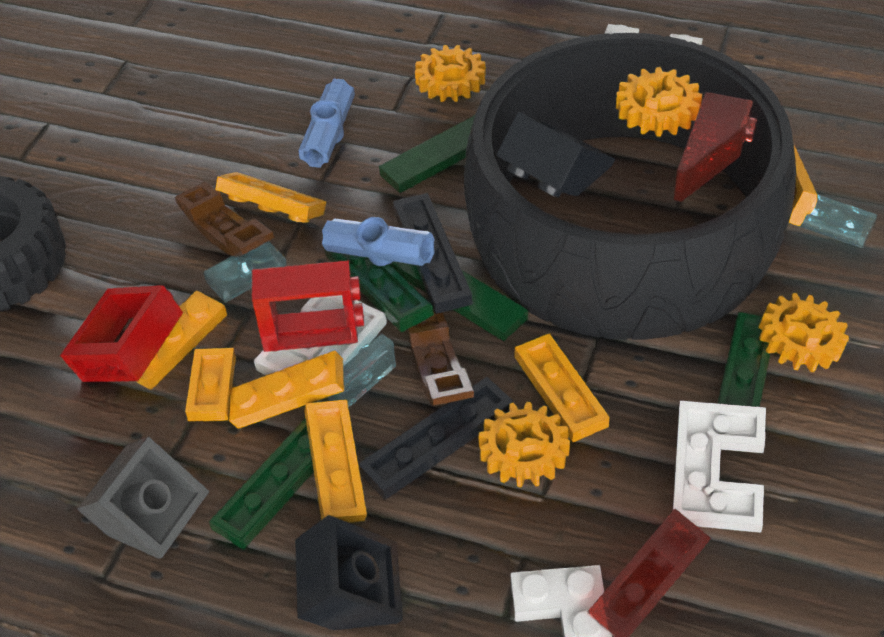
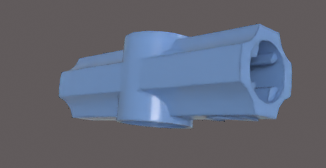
[299,79,355,168]
[322,217,435,266]

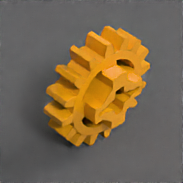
[415,45,486,102]
[616,67,702,137]
[758,293,849,372]
[479,402,570,487]

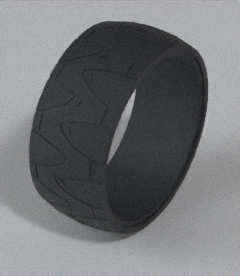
[464,33,796,340]

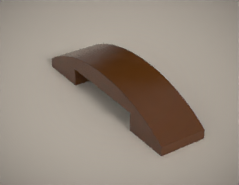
[175,181,275,257]
[407,309,474,406]

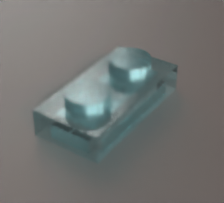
[793,194,878,249]
[204,241,287,303]
[328,334,396,408]

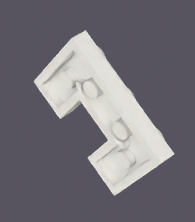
[254,295,387,402]
[672,401,766,533]
[511,565,612,637]

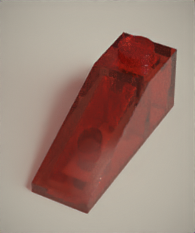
[674,92,757,201]
[587,509,711,637]

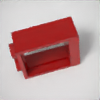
[252,260,364,352]
[60,285,184,382]

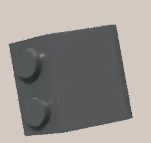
[77,436,210,559]

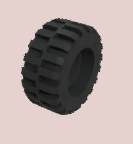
[0,176,66,311]

